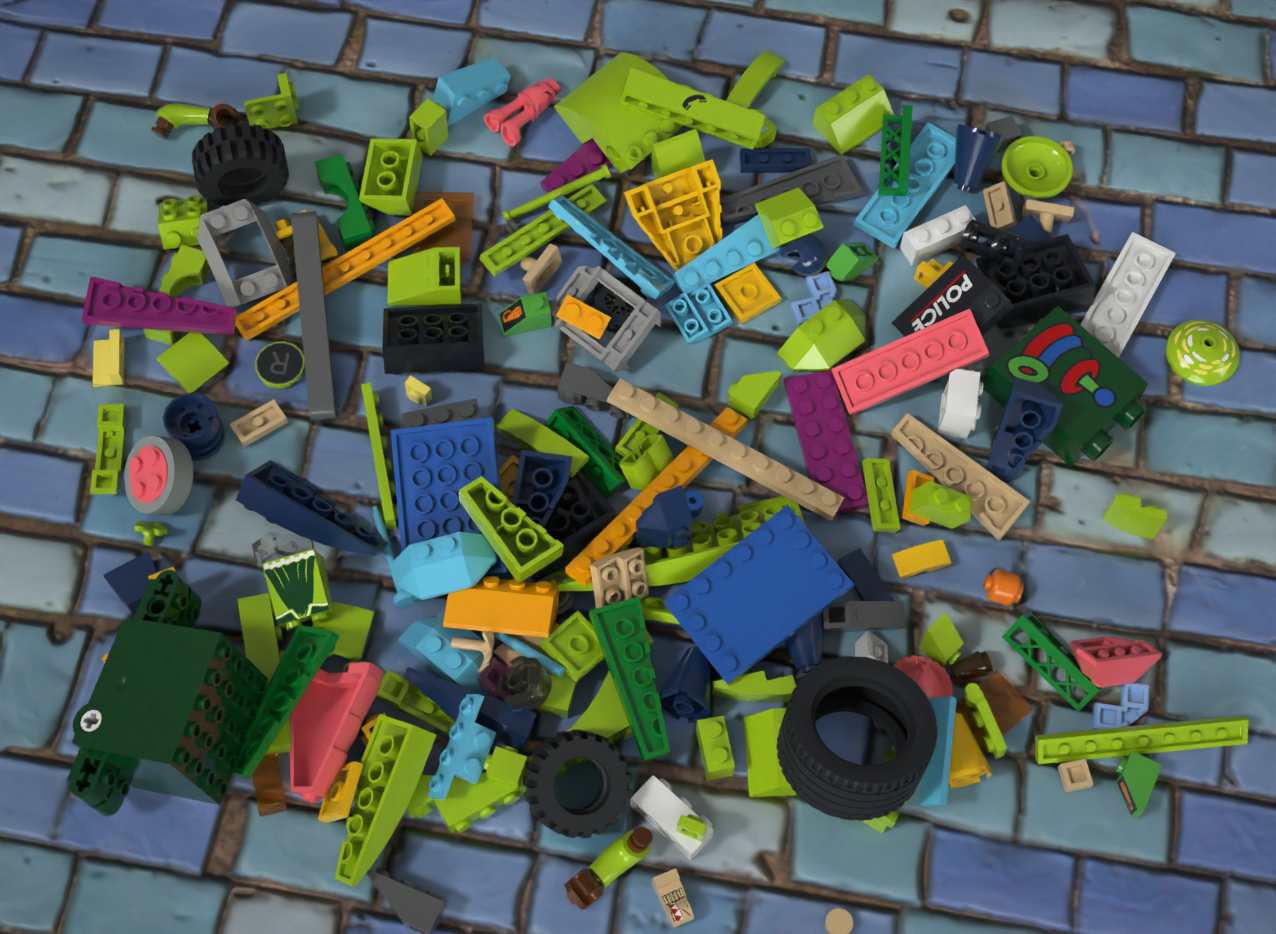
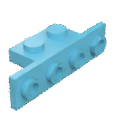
[427,694,496,800]

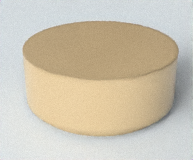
[824,908,853,934]

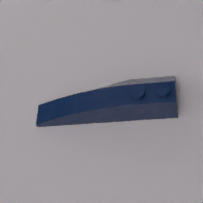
[236,460,388,556]

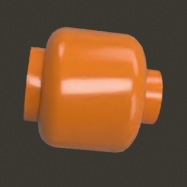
[982,569,1024,606]

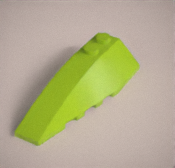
[334,714,436,887]

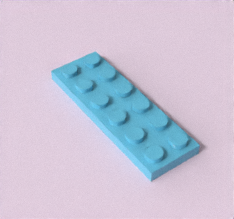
[854,122,956,249]

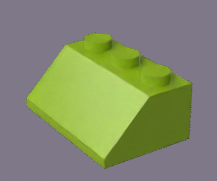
[812,74,894,156]
[359,139,423,216]
[743,708,797,797]

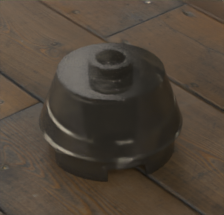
[498,656,552,709]

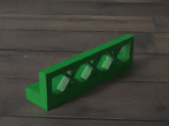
[878,105,913,196]
[544,405,628,499]
[1002,611,1104,712]

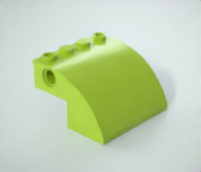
[553,52,684,174]

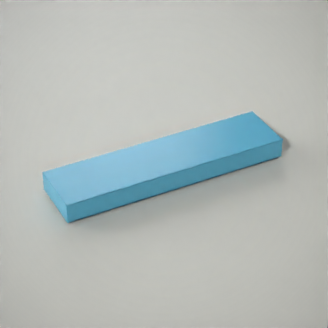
[919,696,957,807]

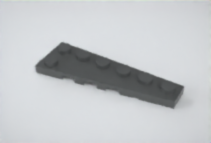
[720,154,862,225]

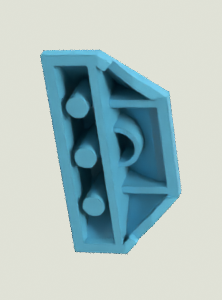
[392,532,497,600]
[397,616,494,695]

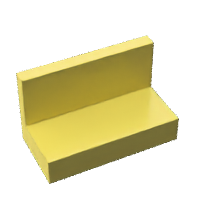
[93,329,125,387]

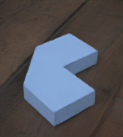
[791,271,837,327]
[1092,683,1149,730]

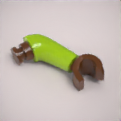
[151,103,241,139]
[564,827,653,910]

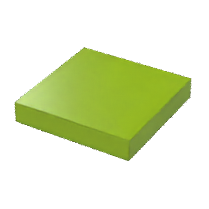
[539,611,605,683]

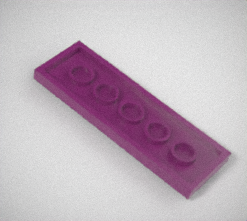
[784,370,869,516]

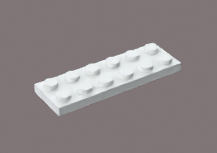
[1080,232,1176,358]

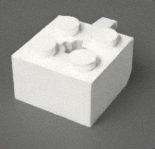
[937,364,984,439]

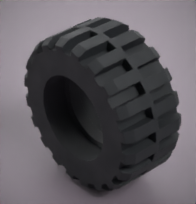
[192,123,289,207]
[523,729,633,838]

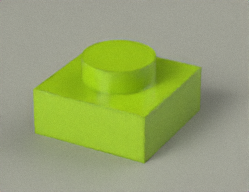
[676,814,707,842]

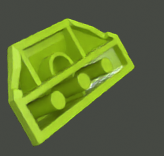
[777,299,866,372]

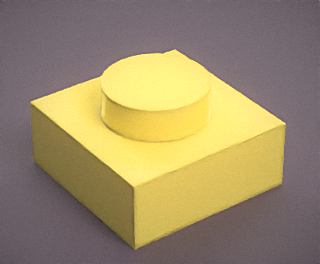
[405,375,432,407]

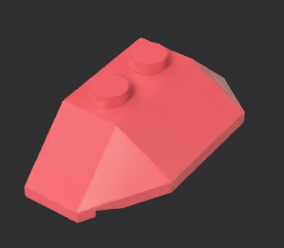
[1069,637,1162,688]

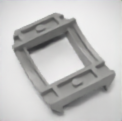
[197,199,296,308]
[550,266,661,372]

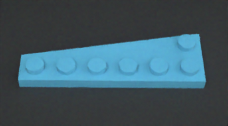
[548,195,675,299]
[672,215,789,294]

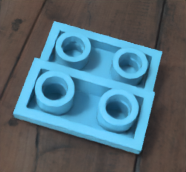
[665,282,734,345]

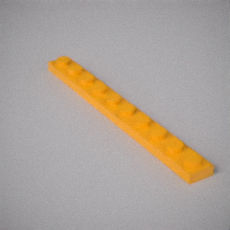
[235,198,456,341]
[565,407,747,587]

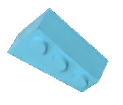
[432,57,511,127]

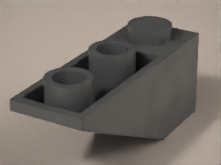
[557,362,630,419]
[823,601,905,633]
[366,869,446,934]

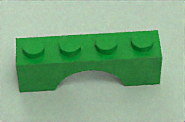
[315,154,376,252]

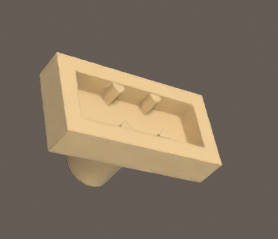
[1022,199,1074,235]
[520,244,563,295]

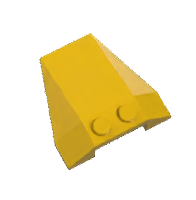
[623,159,722,272]

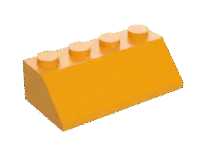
[443,576,559,638]

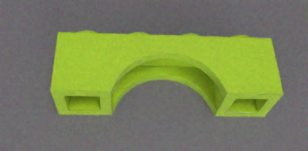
[143,244,211,346]

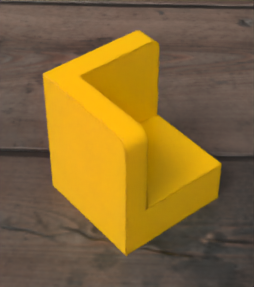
[914,259,954,289]

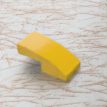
[892,540,952,580]

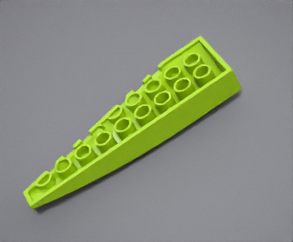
[549,496,806,591]

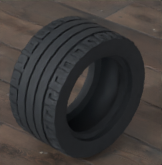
[777,656,938,821]

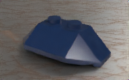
[636,485,693,549]

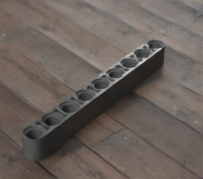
[291,211,336,421]

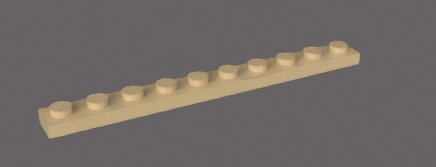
[607,378,844,521]

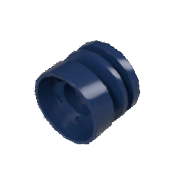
[163,393,226,461]

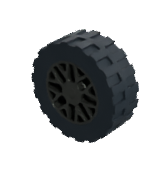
[593,277,648,333]

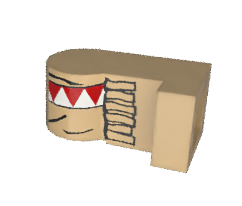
[652,868,694,928]

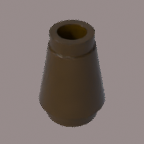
[951,651,993,681]

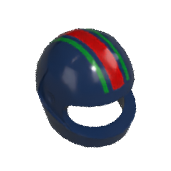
[780,234,828,276]

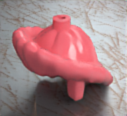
[893,655,954,700]

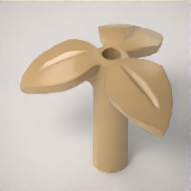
[451,631,494,673]

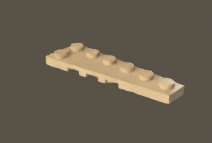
[891,413,1031,541]

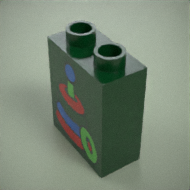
[983,306,1148,467]

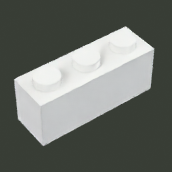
[900,205,976,266]
[630,775,714,861]

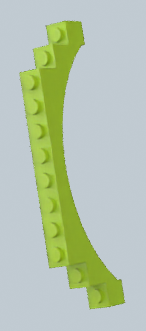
[359,628,653,833]

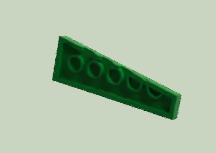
[589,597,670,762]
[231,625,340,779]

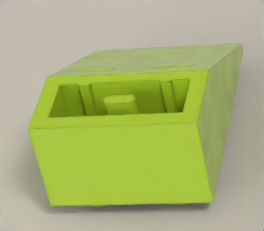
[387,247,461,306]

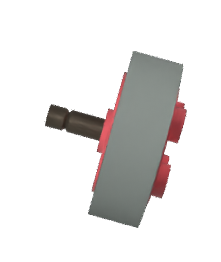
[124,436,194,515]

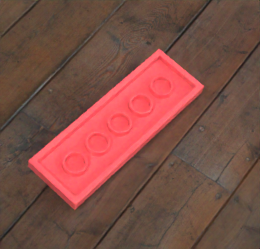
[831,309,990,415]

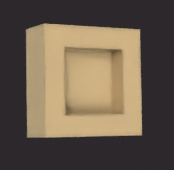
[1058,759,1094,793]

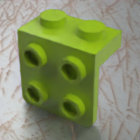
[244,73,300,129]
[158,195,208,250]

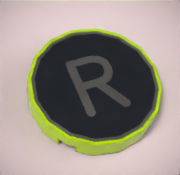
[255,341,305,389]

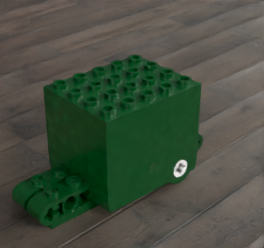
[66,570,268,816]

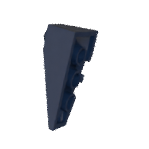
[986,377,1063,483]
[512,450,572,528]

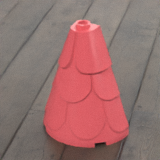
[289,662,384,803]

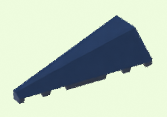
[403,667,537,754]

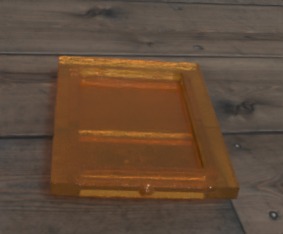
[412,191,474,261]

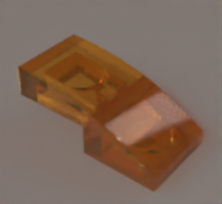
[252,753,287,817]

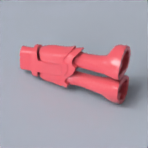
[484,78,561,146]

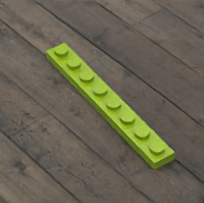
[1035,715,1249,764]

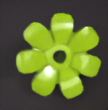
[134,521,168,546]

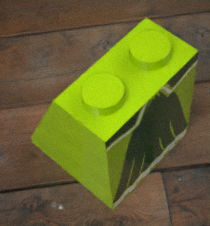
[262,549,334,630]

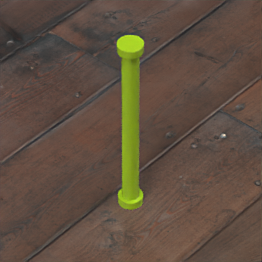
[501,164,611,225]

